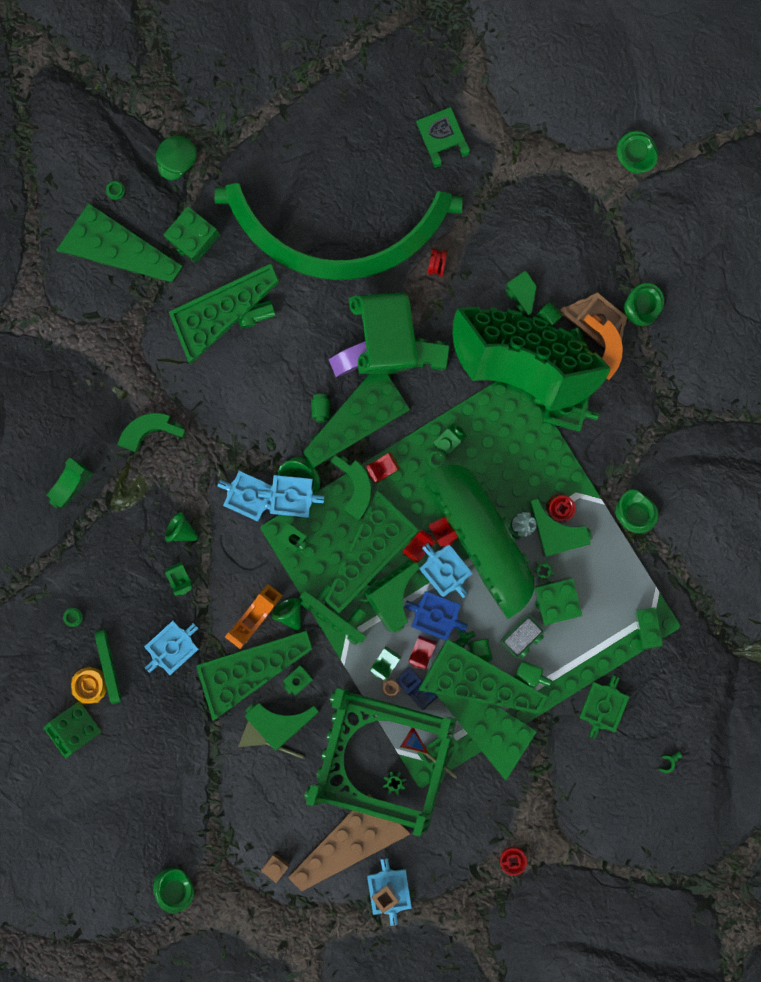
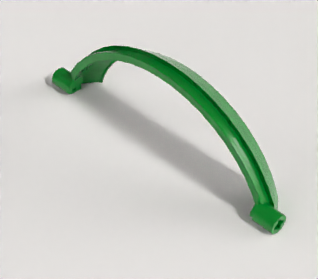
[215,183,462,280]

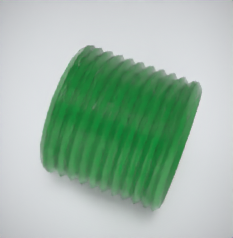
[536,302,563,326]

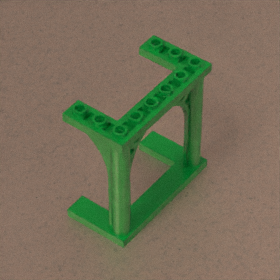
[304,688,457,837]

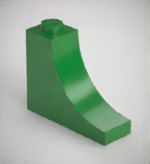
[46,457,94,509]
[529,498,593,557]
[363,560,420,633]
[245,703,319,751]

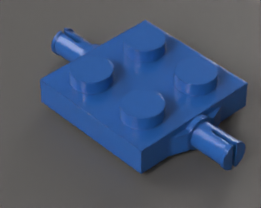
[404,591,468,640]

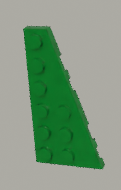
[57,203,183,283]
[303,374,410,468]

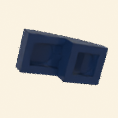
[396,667,437,710]

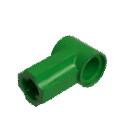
[238,300,276,329]

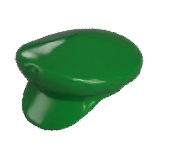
[616,130,658,174]
[156,136,197,181]
[624,282,664,326]
[278,456,320,495]
[615,489,658,534]
[153,868,194,913]

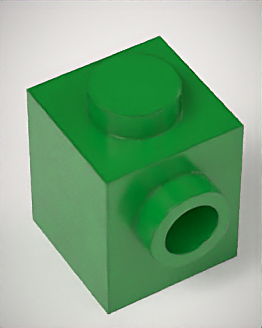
[283,665,313,695]

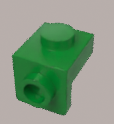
[434,423,467,456]
[164,562,192,596]
[370,646,402,681]

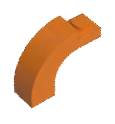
[583,314,623,380]
[225,584,283,649]

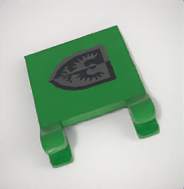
[416,107,470,168]

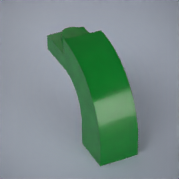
[117,413,187,453]
[331,455,371,521]

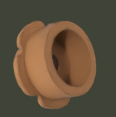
[382,678,401,698]

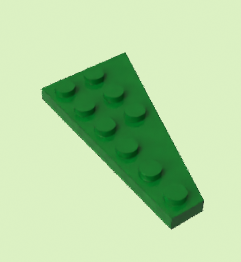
[169,264,280,364]
[325,490,419,614]
[196,631,312,721]
[418,639,547,714]
[435,693,537,781]

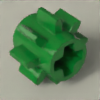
[531,560,556,583]
[383,771,406,795]

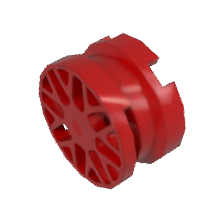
[428,248,447,277]
[546,494,576,522]
[500,847,527,876]

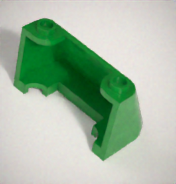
[349,293,417,374]

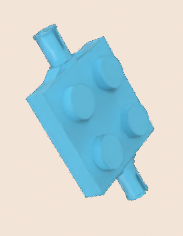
[217,471,272,522]
[258,475,324,518]
[419,543,473,598]
[144,621,199,675]
[367,858,412,926]

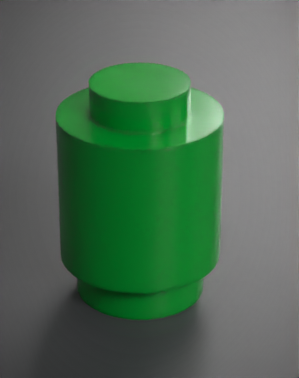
[311,394,331,423]

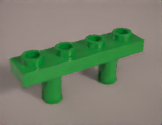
[299,585,366,645]

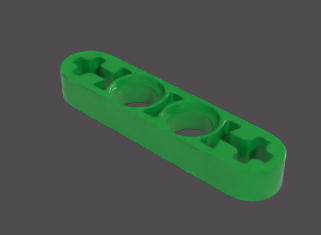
[95,629,122,704]

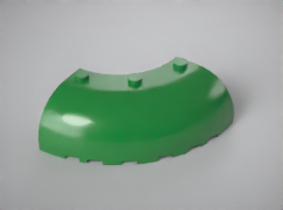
[453,307,611,411]
[424,465,535,619]

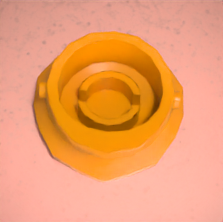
[71,667,107,704]

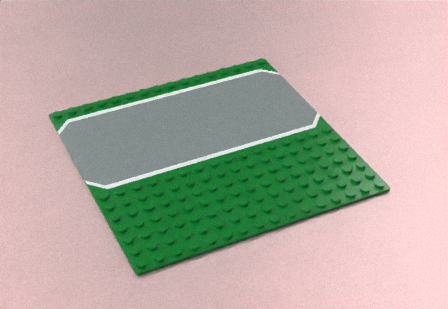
[261,381,680,788]

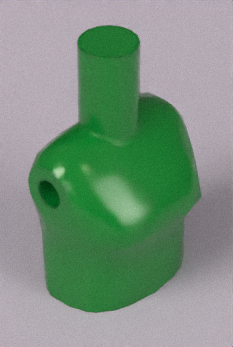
[468,638,493,662]
[515,660,552,688]

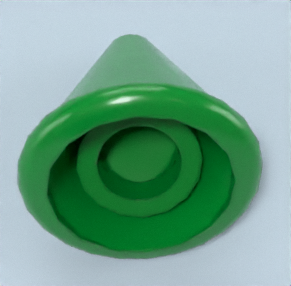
[165,512,198,542]
[271,598,301,631]

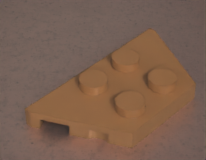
[560,293,627,349]

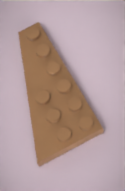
[288,793,411,891]

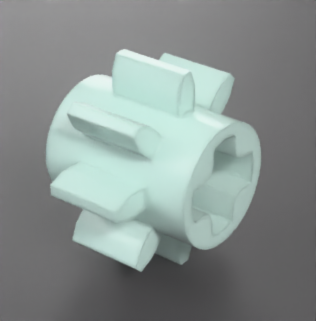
[512,512,536,536]

